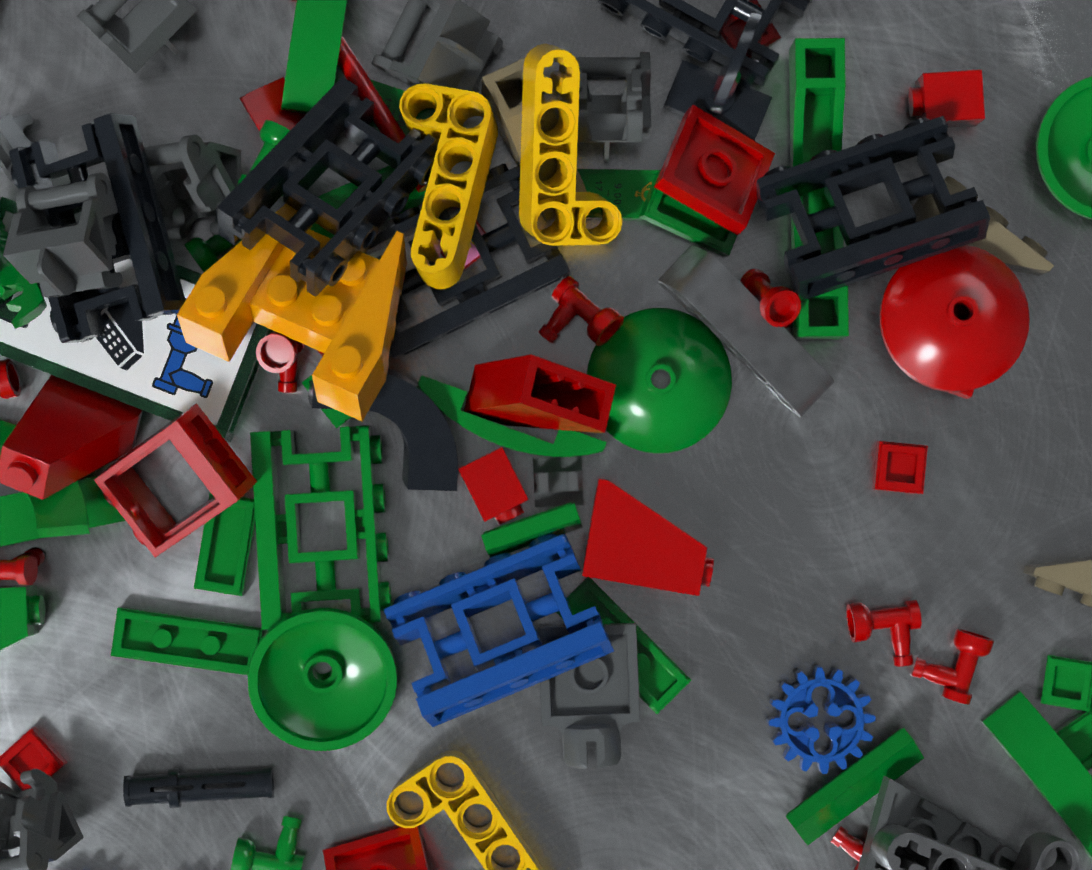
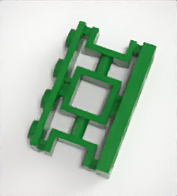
[250,425,392,630]

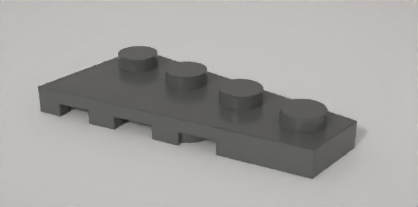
[857,776,1019,870]

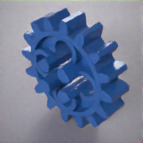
[767,665,876,774]

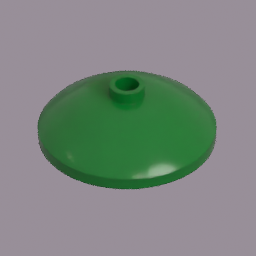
[1036,76,1092,220]
[587,308,732,453]
[248,608,397,751]

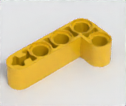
[519,44,622,246]
[399,84,498,289]
[387,750,544,870]

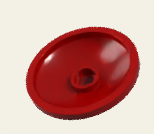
[879,245,1030,392]

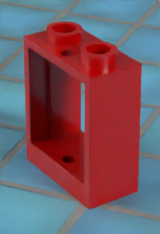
[94,403,257,558]

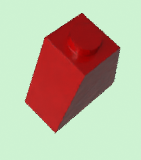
[464,354,616,433]
[0,374,143,500]
[581,479,714,596]

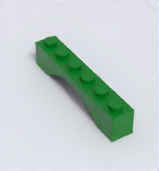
[789,38,849,340]

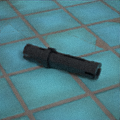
[123,767,274,808]

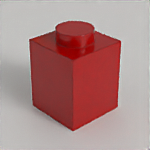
[908,70,985,128]
[458,447,529,526]

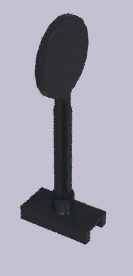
[663,11,772,141]

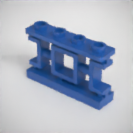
[384,534,615,727]

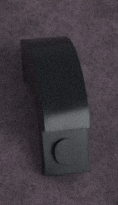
[308,368,458,491]

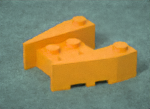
[177,204,407,421]

